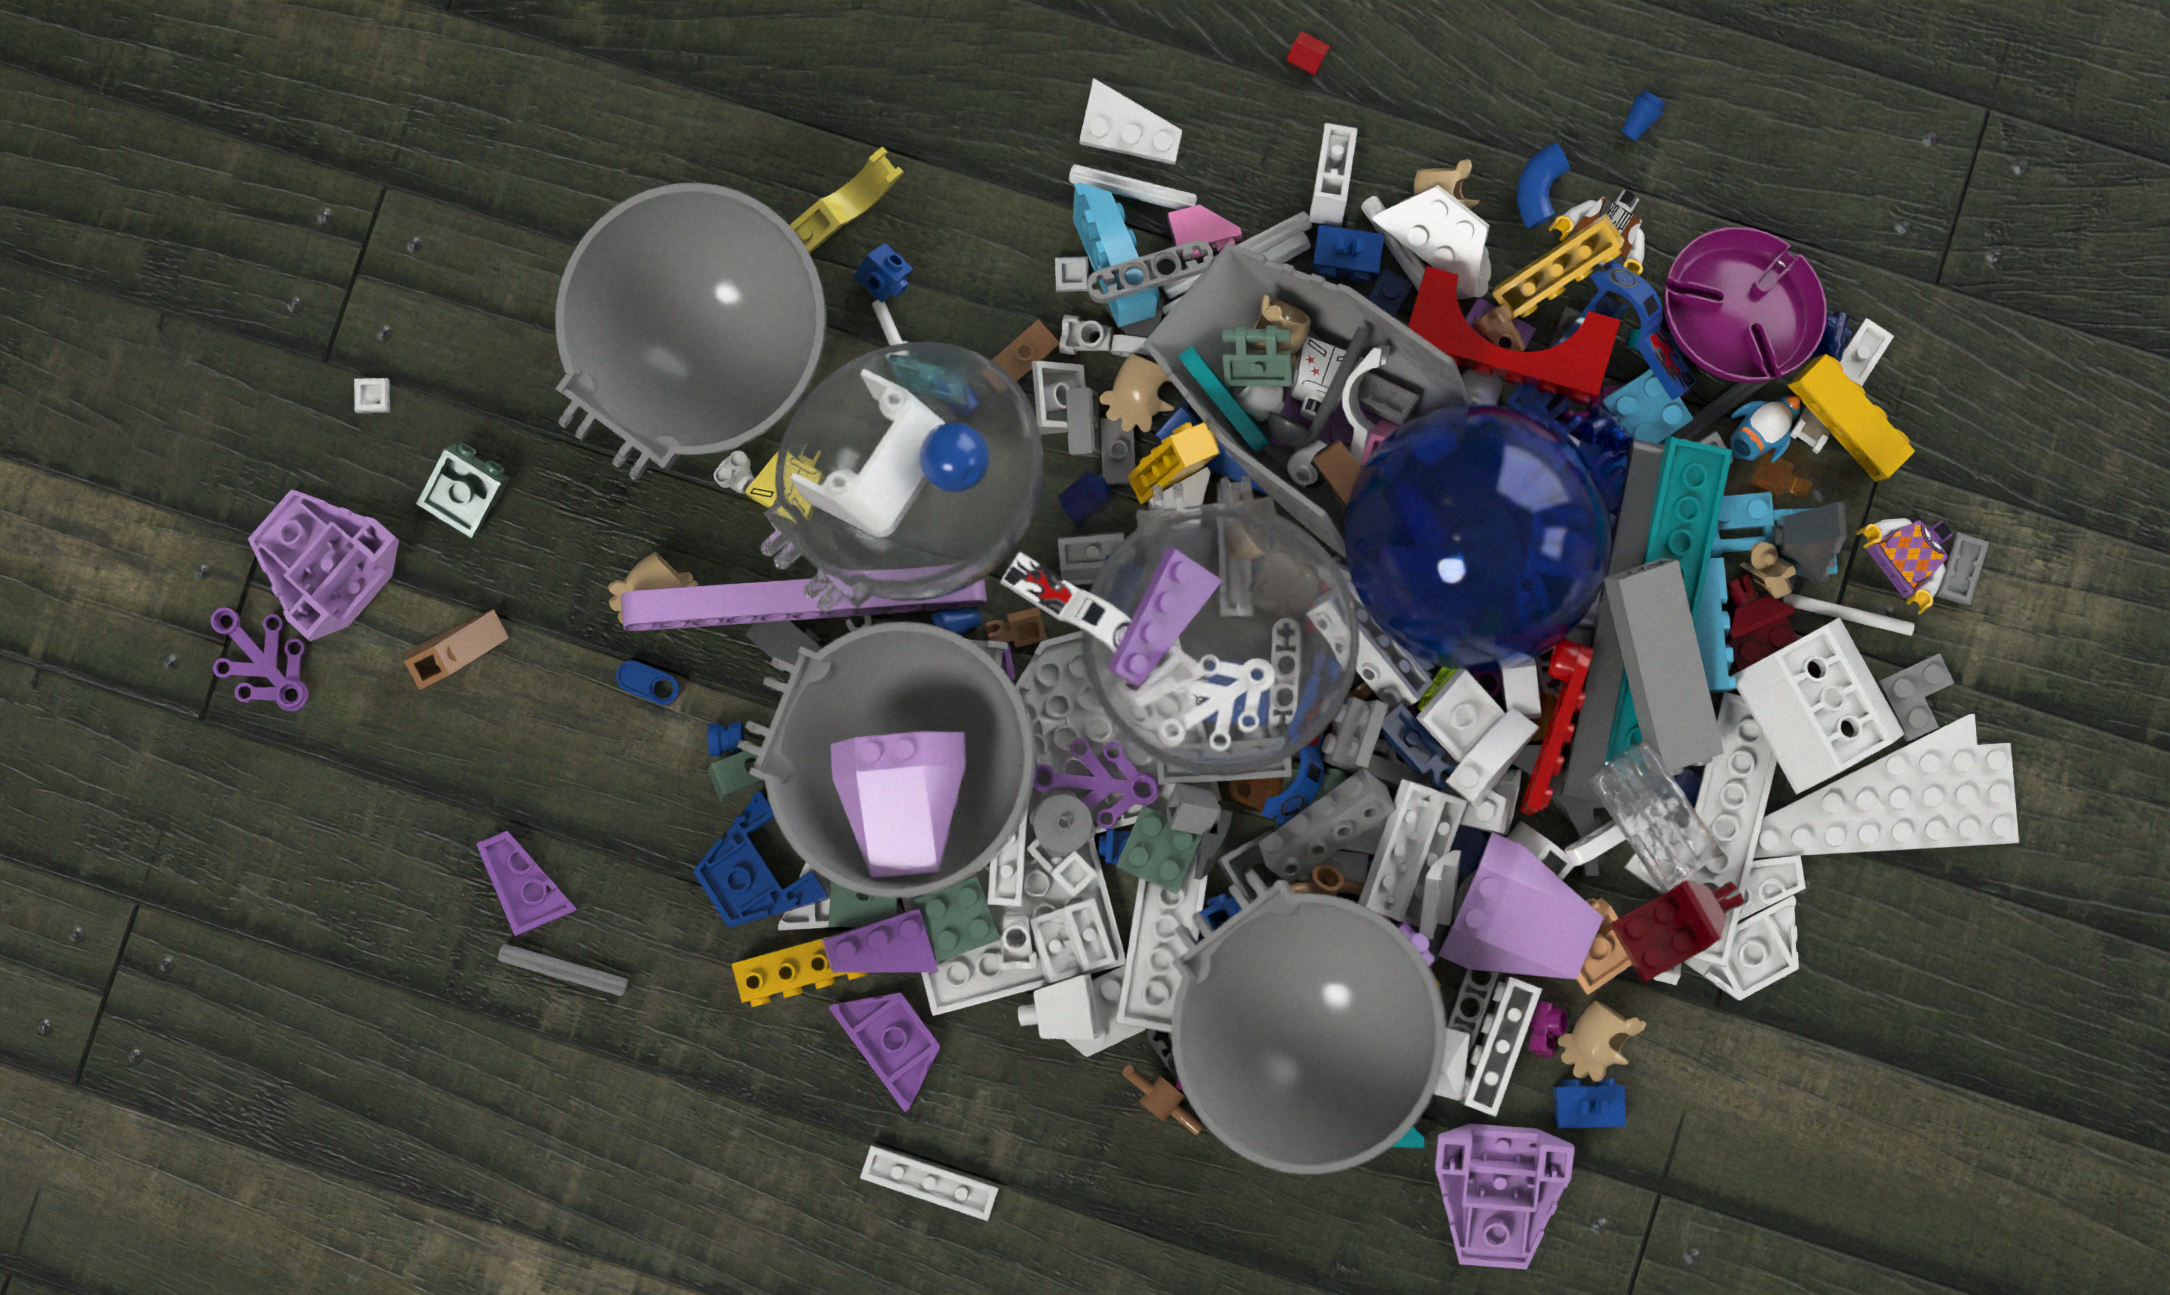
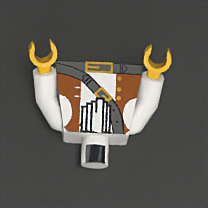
[1548,190,1645,276]

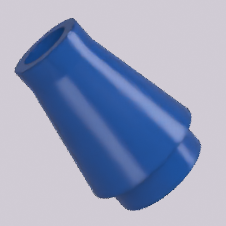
[1620,90,1665,142]
[931,606,982,635]

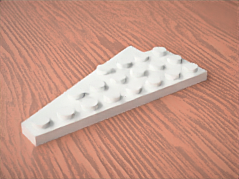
[1754,714,2019,858]

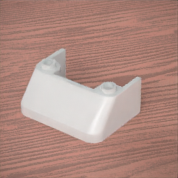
[790,369,945,537]

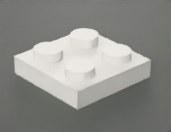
[1416,668,1506,763]

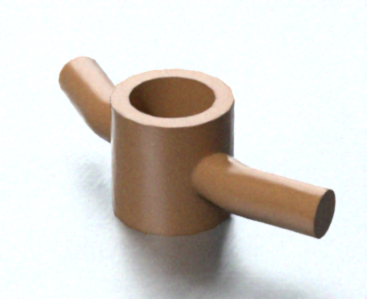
[1289,864,1365,897]
[1122,1065,1204,1135]

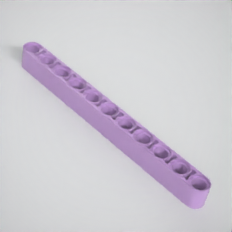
[621,568,987,631]

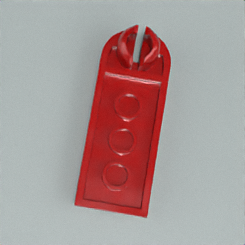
[1519,639,1593,816]

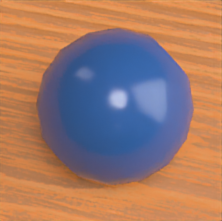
[919,423,989,492]

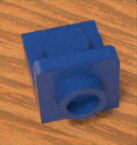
[1099,829,1131,864]

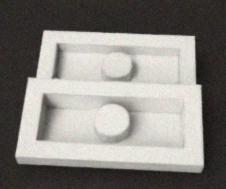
[1420,850,1461,940]
[1029,898,1116,985]

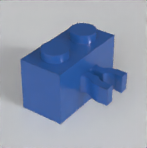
[1312,225,1384,283]
[1552,1078,1626,1128]

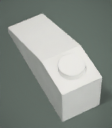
[1309,123,1357,227]
[1446,707,1539,808]

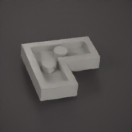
[1878,653,1954,742]

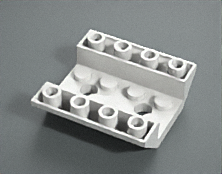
[1732,617,1905,794]

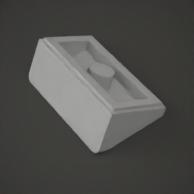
[1066,387,1102,458]

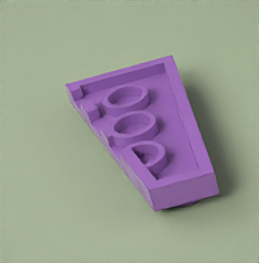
[1107,547,1222,686]

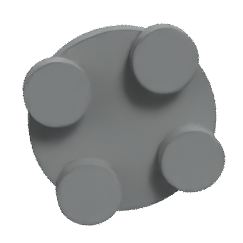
[1029,791,1096,858]

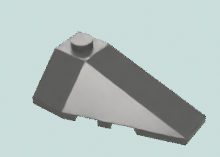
[1772,502,1847,585]

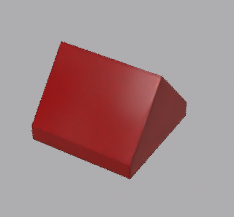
[1286,31,1330,75]

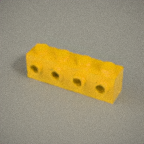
[1492,213,1625,320]
[1787,354,1915,481]
[1127,422,1220,505]
[732,937,868,1007]

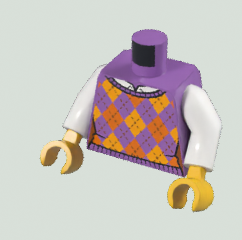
[1856,518,1953,614]

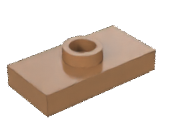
[989,319,1059,388]

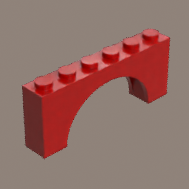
[1408,266,1621,405]

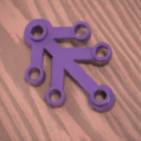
[211,607,309,712]
[1033,738,1160,829]

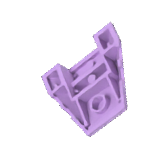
[248,489,399,641]
[830,732,967,878]
[1438,832,1604,980]
[1435,1124,1575,1269]

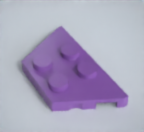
[828,992,941,1112]

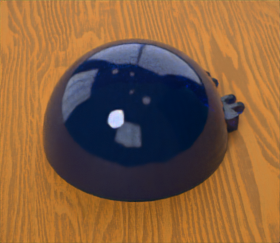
[1344,397,1626,672]

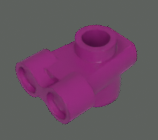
[1529,1002,1568,1058]

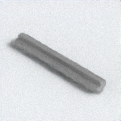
[498,944,628,996]

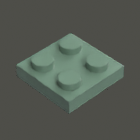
[1115,805,1202,895]
[914,876,1001,963]

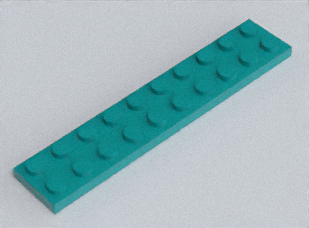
[1604,436,1733,779]

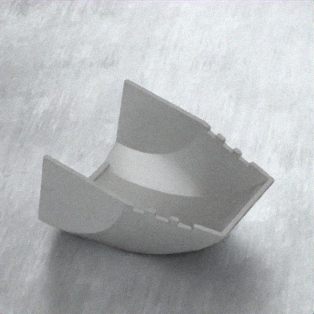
[1143,242,1475,560]

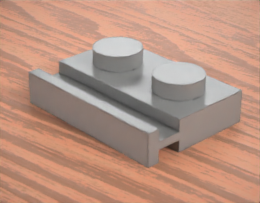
[1058,531,1126,585]

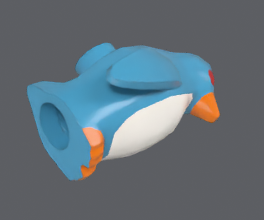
[1730,395,1801,463]

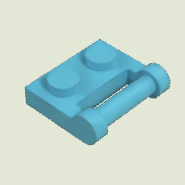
[1710,492,1778,557]

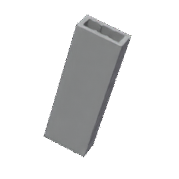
[1603,558,1724,776]

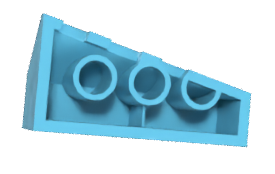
[1073,183,1160,327]
[1695,558,1736,694]

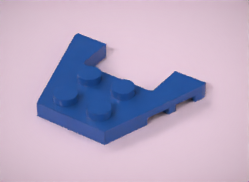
[693,790,830,928]

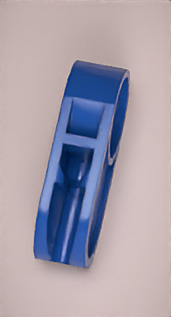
[616,660,680,706]

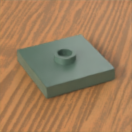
[828,881,898,928]

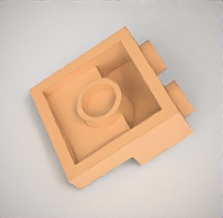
[1577,898,1632,995]

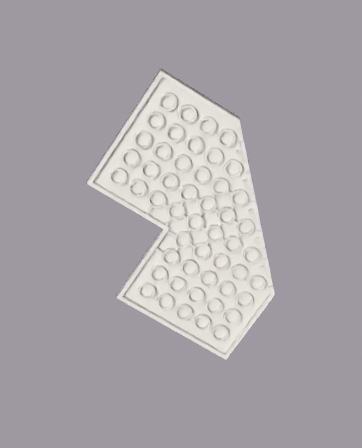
[902,617,1221,1016]

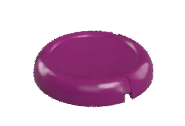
[1663,227,1827,383]

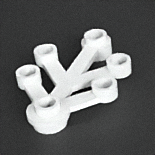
[1158,655,1274,752]

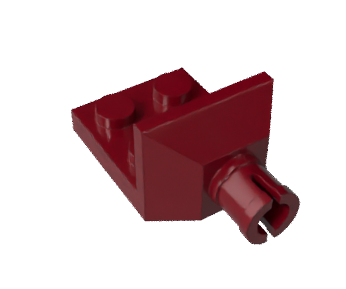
[1725,574,1815,677]
[1609,880,1744,983]

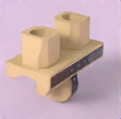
[1739,541,1796,599]

